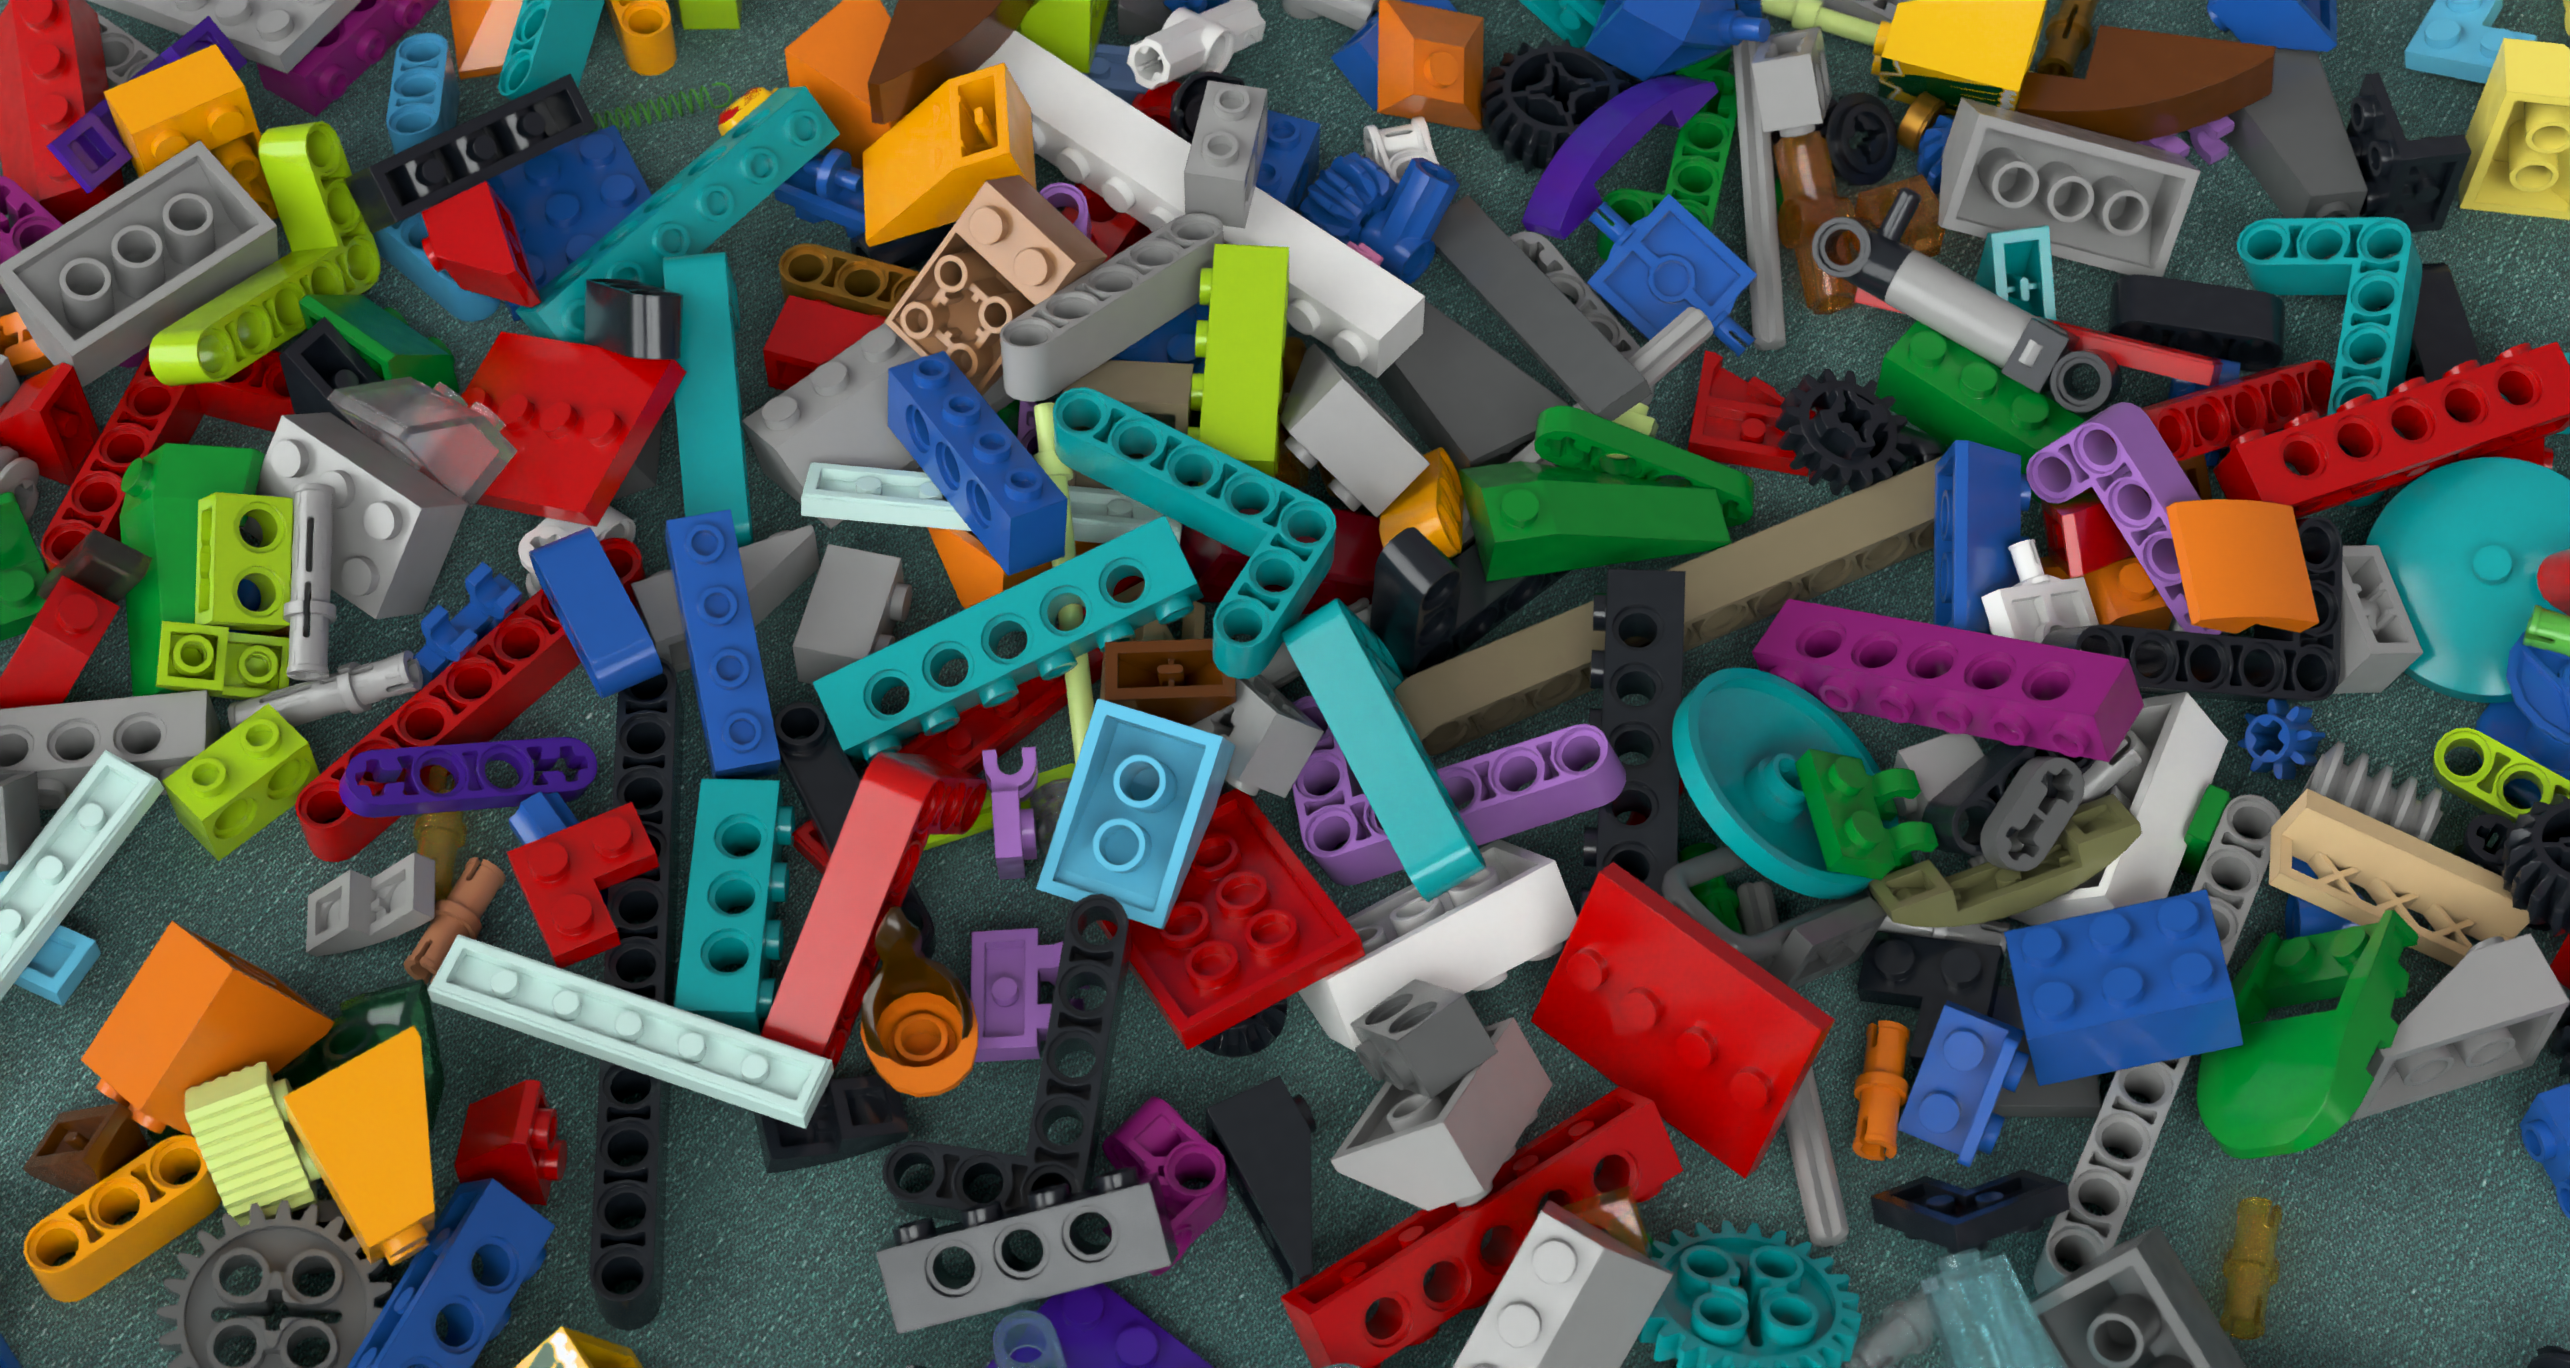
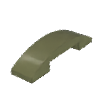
[1868,794,2142,928]

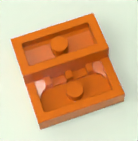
[2166,499,2319,634]

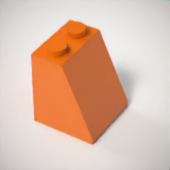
[784,0,907,170]
[81,921,335,1137]

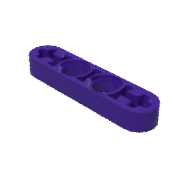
[339,737,597,818]

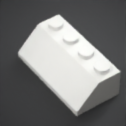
[2008,692,2228,926]
[1298,839,1578,1051]

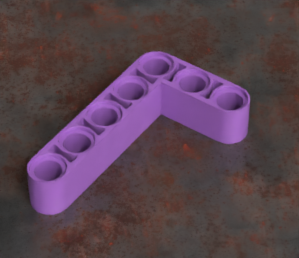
[1292,695,1626,886]

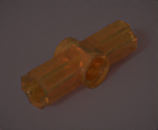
[1773,131,1858,315]

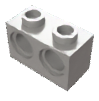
[1751,27,1832,137]
[1184,80,1268,229]

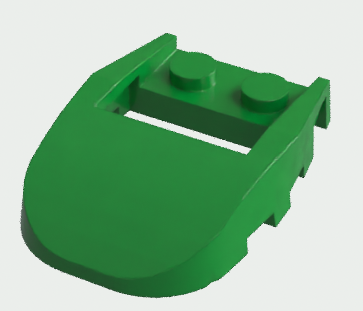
[2196,909,2419,1159]

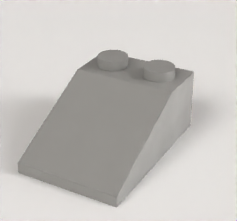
[1280,343,1430,518]
[2350,933,2570,1121]

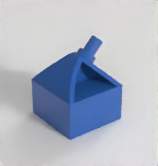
[1584,0,1770,81]

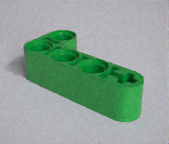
[1596,69,1738,261]

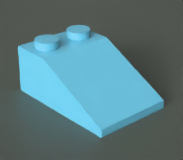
[1036,698,1236,930]

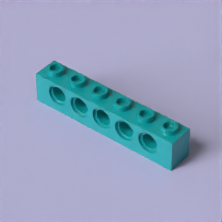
[516,86,840,345]
[812,515,1204,763]

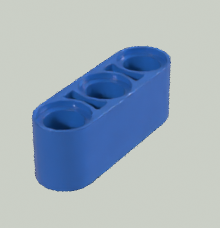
[529,527,663,699]

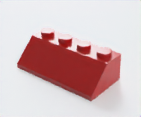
[0,0,124,225]

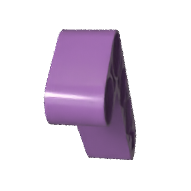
[2026,402,2224,635]

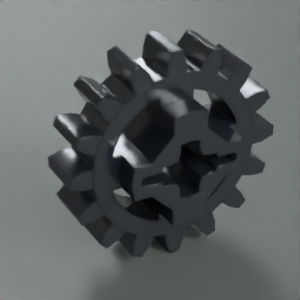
[1775,369,1911,496]

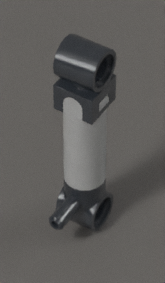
[1812,187,2122,413]

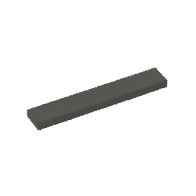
[1431,195,1652,421]

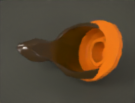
[860,906,978,1097]

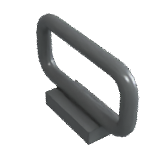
[1661,845,1887,989]

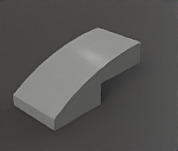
[306,852,435,957]

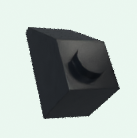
[279,316,409,442]

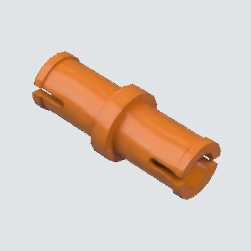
[1852,1020,1910,1161]

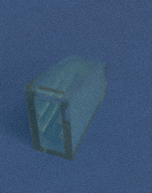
[1920,1247,2062,1368]

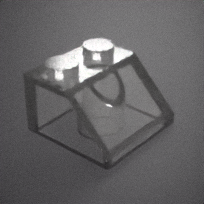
[327,376,518,509]

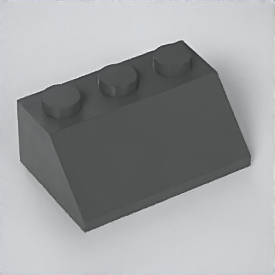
[2018,1224,2246,1368]

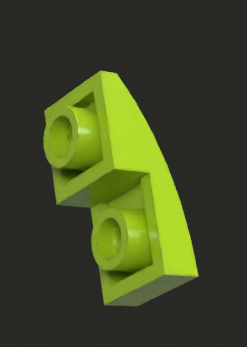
[156,621,289,700]

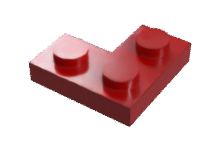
[507,802,660,969]

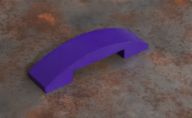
[46,16,248,194]
[1522,75,1719,240]

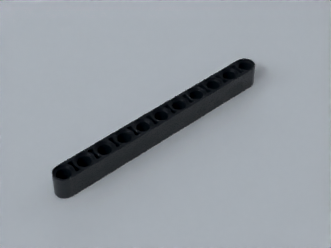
[589,657,684,1331]

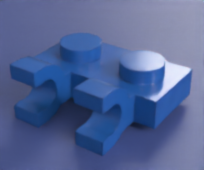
[413,561,522,691]

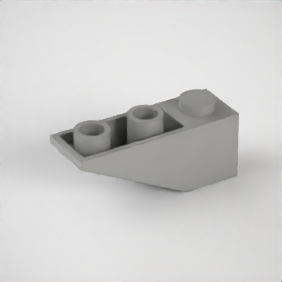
[631,524,820,673]

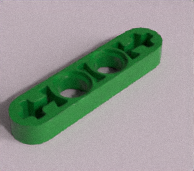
[1534,406,1755,527]

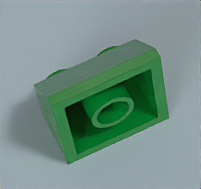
[299,294,460,437]

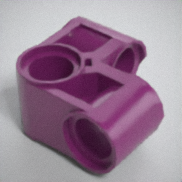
[1101,1096,1229,1276]

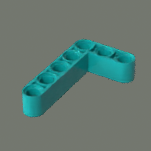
[498,0,605,101]
[2237,217,2423,507]
[663,252,753,548]
[1053,387,1336,679]
[1281,598,1487,902]

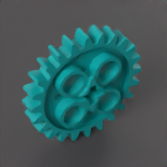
[1638,1220,1862,1368]

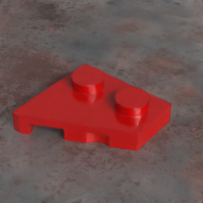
[1687,351,1816,477]

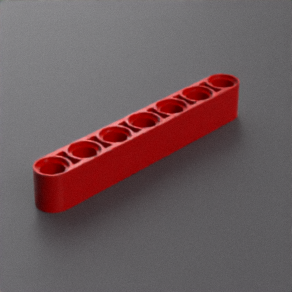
[295,537,646,863]

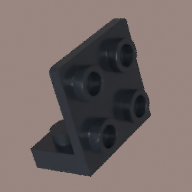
[2346,73,2472,233]

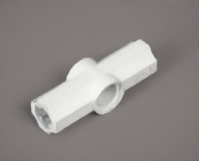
[1127,0,1266,90]

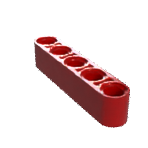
[2110,360,2334,462]

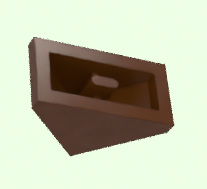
[1105,638,1237,726]
[22,1103,150,1196]

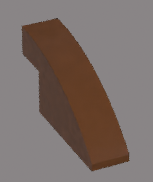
[868,0,1035,125]
[2017,25,2276,142]

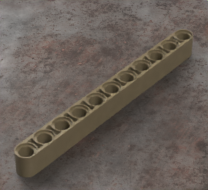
[1394,457,1941,756]

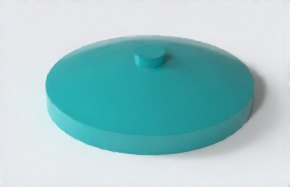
[2366,457,2570,703]
[1672,668,1898,899]

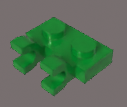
[1795,748,1939,880]

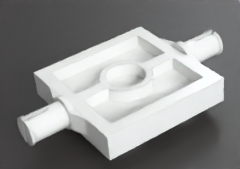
[1981,539,2099,650]

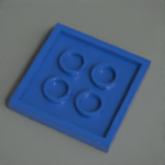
[454,125,652,322]

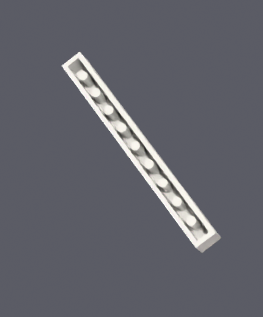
[975,30,1425,378]

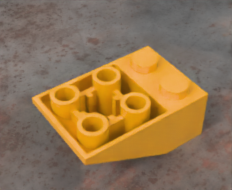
[104,44,279,220]
[862,63,1037,247]

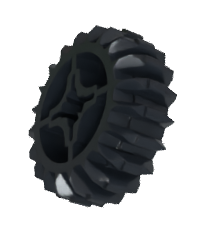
[1481,37,1634,174]
[2501,793,2570,938]

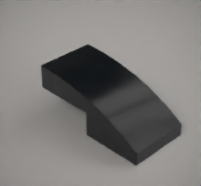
[754,1074,909,1174]

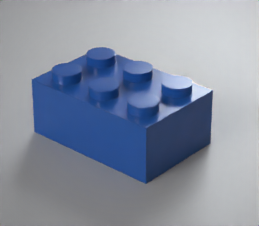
[2004,889,2243,1086]

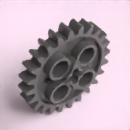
[157,1200,393,1368]

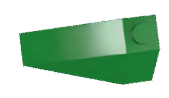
[120,443,265,697]
[1459,461,1731,582]

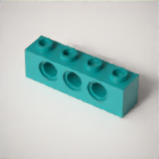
[674,779,796,1036]

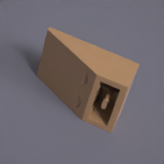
[884,175,1108,396]

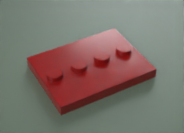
[417,332,687,527]
[1096,788,1365,1050]
[1531,862,1835,1179]

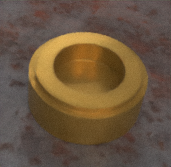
[1896,92,1946,153]

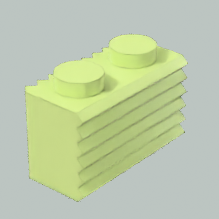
[185,1062,321,1227]

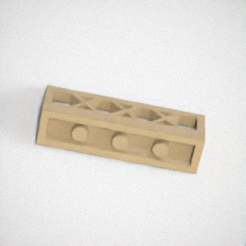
[2269,788,2530,967]

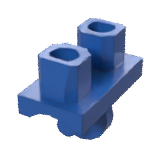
[774,148,865,239]

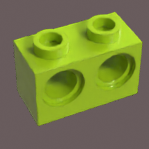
[195,492,294,632]
[162,703,320,862]

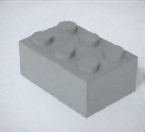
[241,412,468,619]

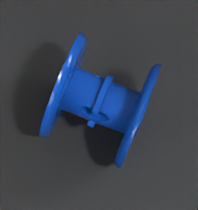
[2475,631,2570,809]

